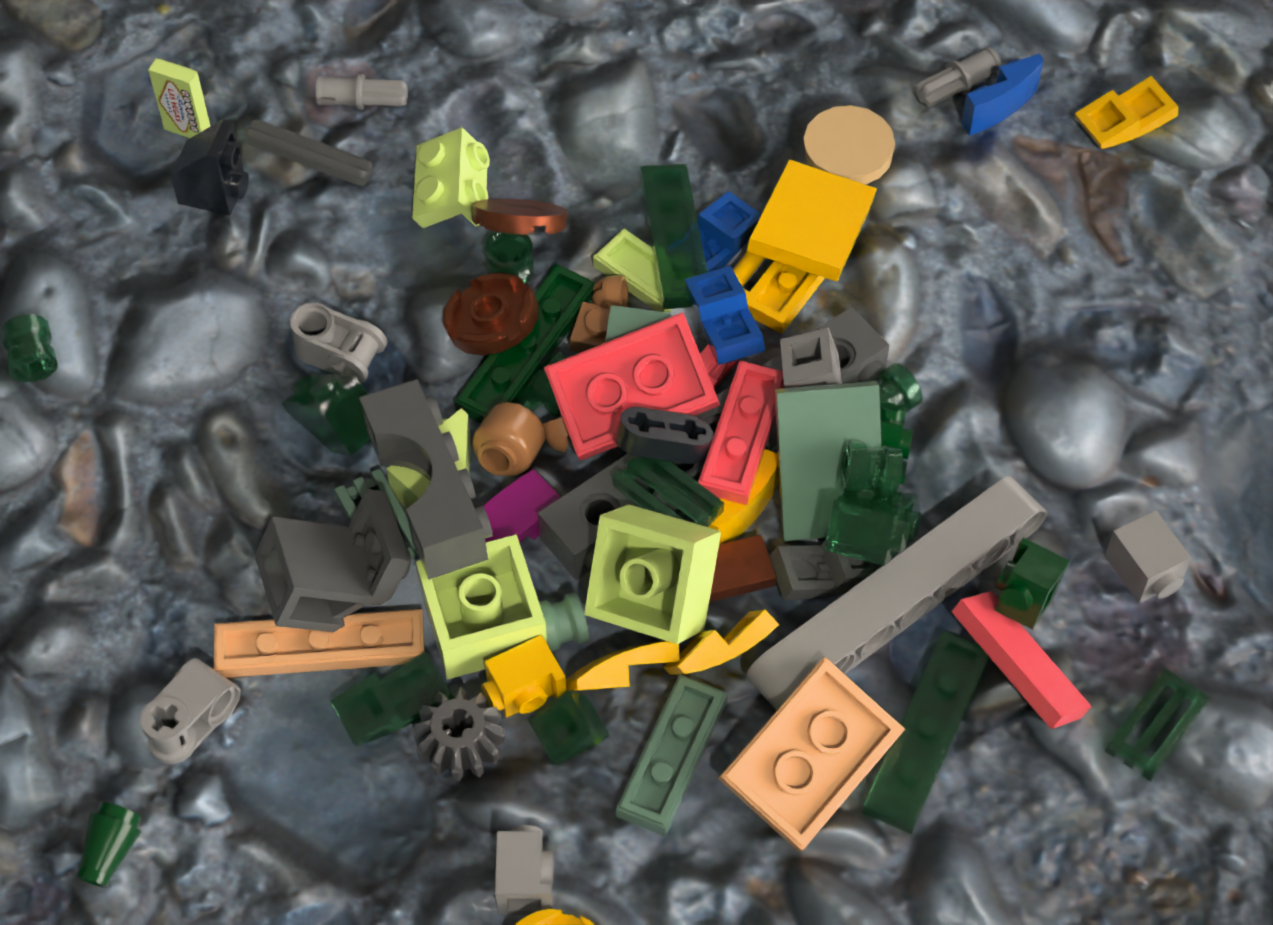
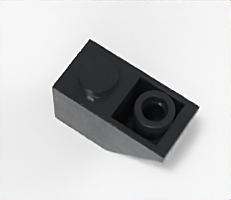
[170,119,249,216]

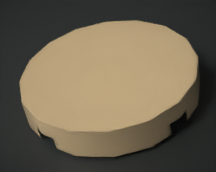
[803,105,895,185]

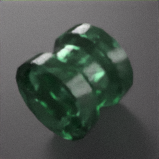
[485,231,534,283]

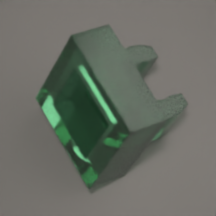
[516,351,567,418]

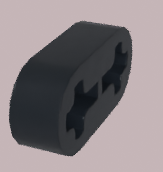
[614,407,713,464]

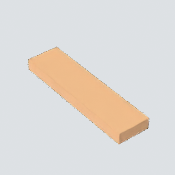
[214,609,425,678]

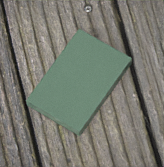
[775,381,885,541]

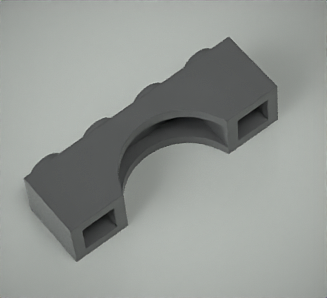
[359,379,493,580]

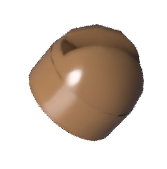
[592,275,628,309]
[543,417,574,452]

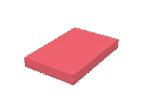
[544,312,720,461]

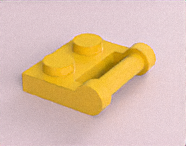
[733,251,825,334]

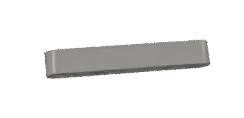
[746,476,1047,710]

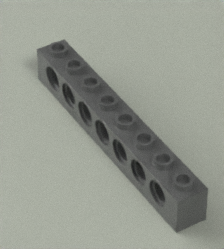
[538,307,890,580]

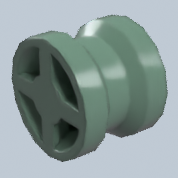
[539,592,590,652]

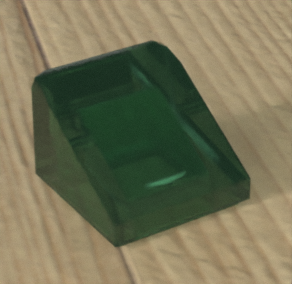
[529,690,610,765]

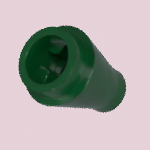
[76,802,142,888]

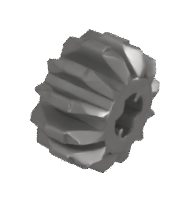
[413,687,505,782]

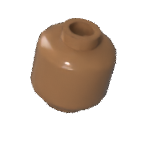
[472,402,545,476]

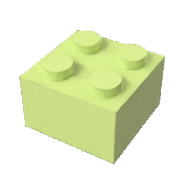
[584,504,721,644]
[416,534,547,680]

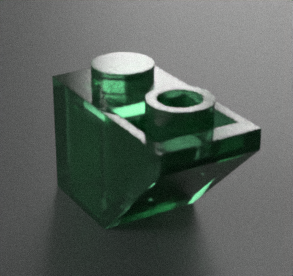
[281,373,370,455]
[824,490,921,566]

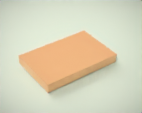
[717,657,905,852]

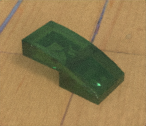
[330,652,456,746]

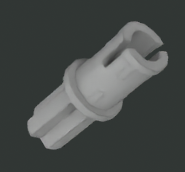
[916,47,1002,107]
[316,74,408,110]

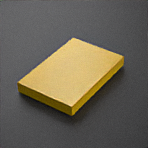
[747,159,877,282]

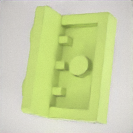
[412,127,490,228]

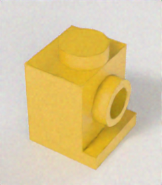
[481,634,567,718]

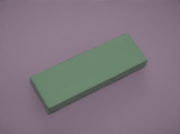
[616,674,728,837]

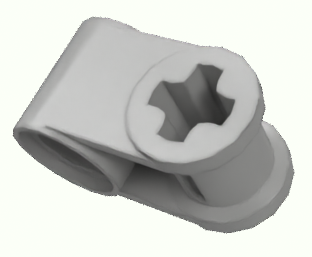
[290,303,388,385]
[140,659,241,764]

